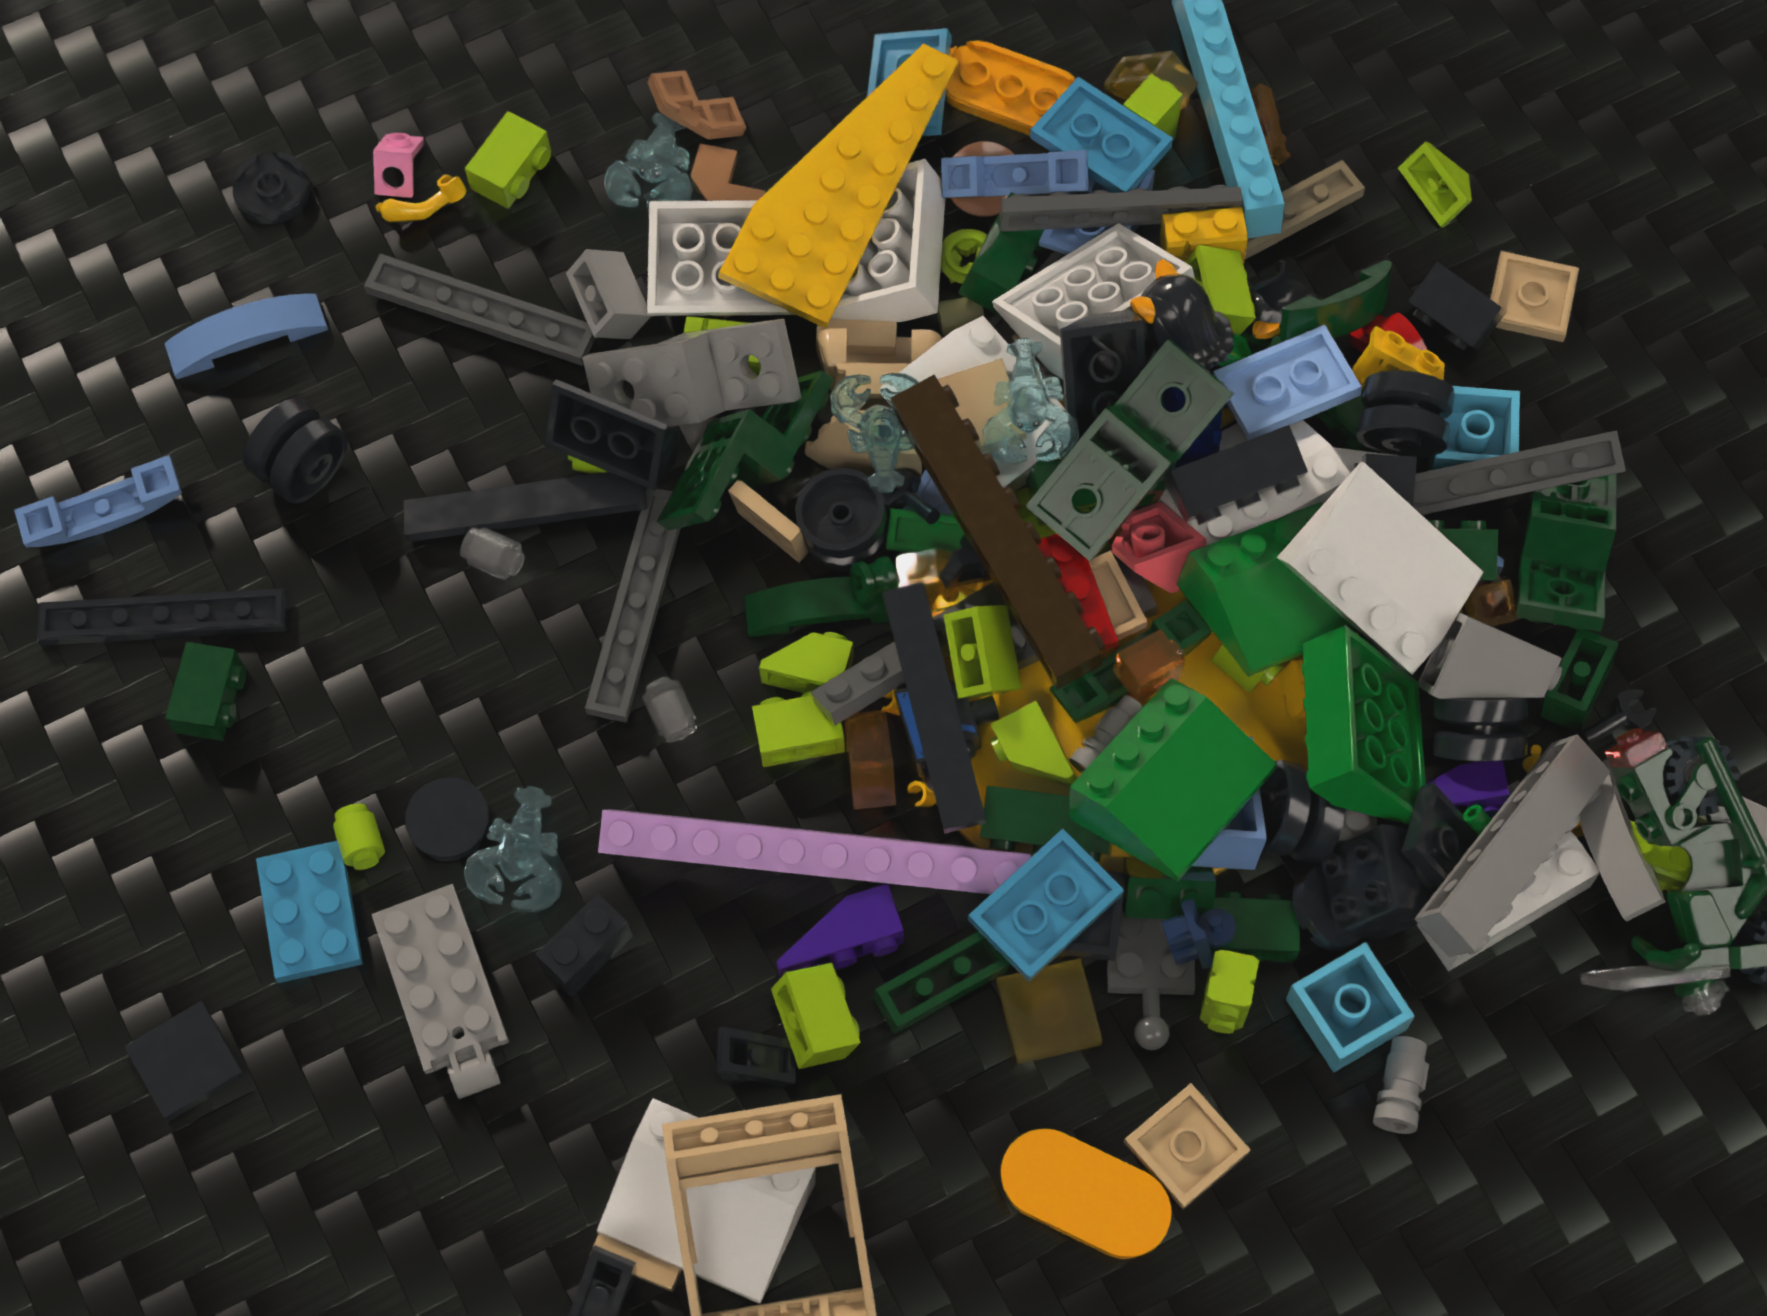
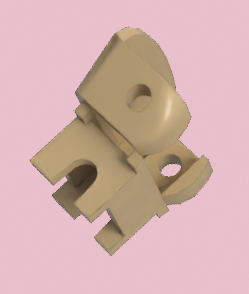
[816,328,943,433]

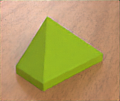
[1398,142,1472,227]

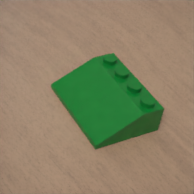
[1176,502,1359,677]
[1302,625,1426,825]
[1070,678,1277,882]

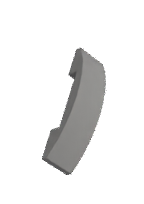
[1579,759,1666,921]

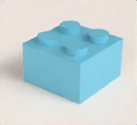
[1428,386,1520,471]
[1286,942,1414,1073]

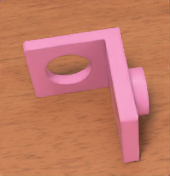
[373,133,424,198]

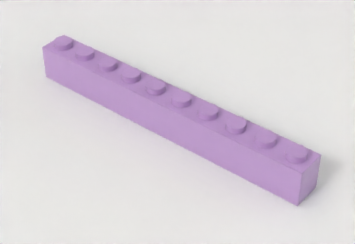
[598,809,1032,894]

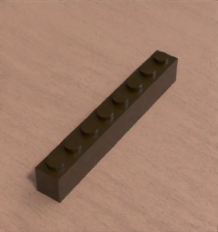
[890,374,1105,690]

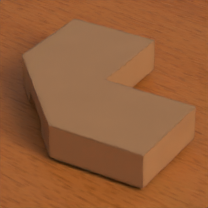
[647,70,746,140]
[690,144,766,201]

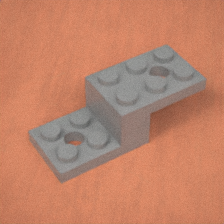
[582,318,802,426]

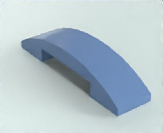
[941,150,1089,198]
[165,294,328,379]
[14,455,182,548]

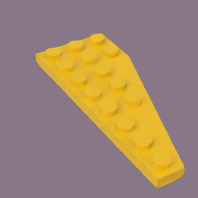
[718,44,959,329]

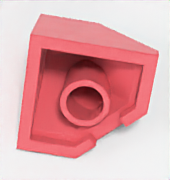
[1112,501,1207,594]

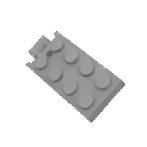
[371,884,509,1099]

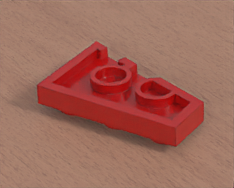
[1037,534,1119,652]

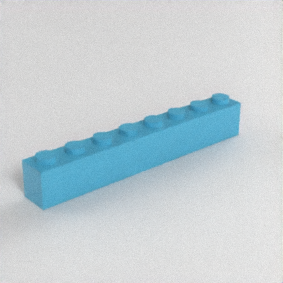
[1172,0,1285,239]

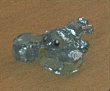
[604,113,693,209]
[982,338,1079,464]
[830,373,919,493]
[464,786,562,912]

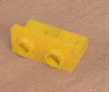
[1351,327,1445,390]

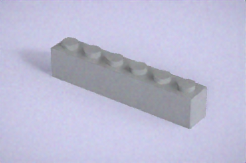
[1415,734,1611,957]

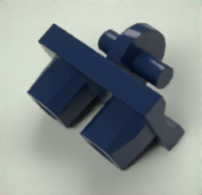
[1161,899,1236,969]

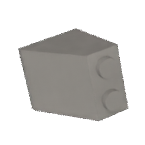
[1418,612,1562,699]

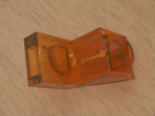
[844,710,896,809]

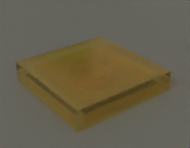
[996,958,1103,1064]

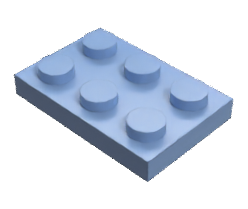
[1213,325,1362,440]

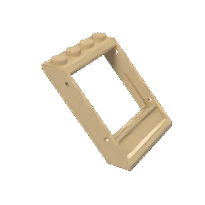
[662,1094,876,1316]

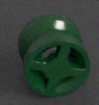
[850,556,898,603]

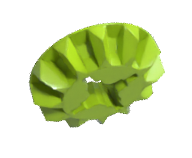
[940,229,988,284]

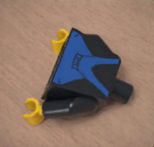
[882,678,1000,807]

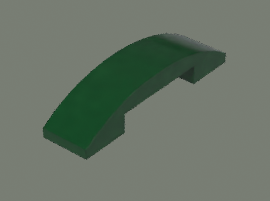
[1280,260,1392,343]
[745,576,908,637]
[1050,600,1212,723]

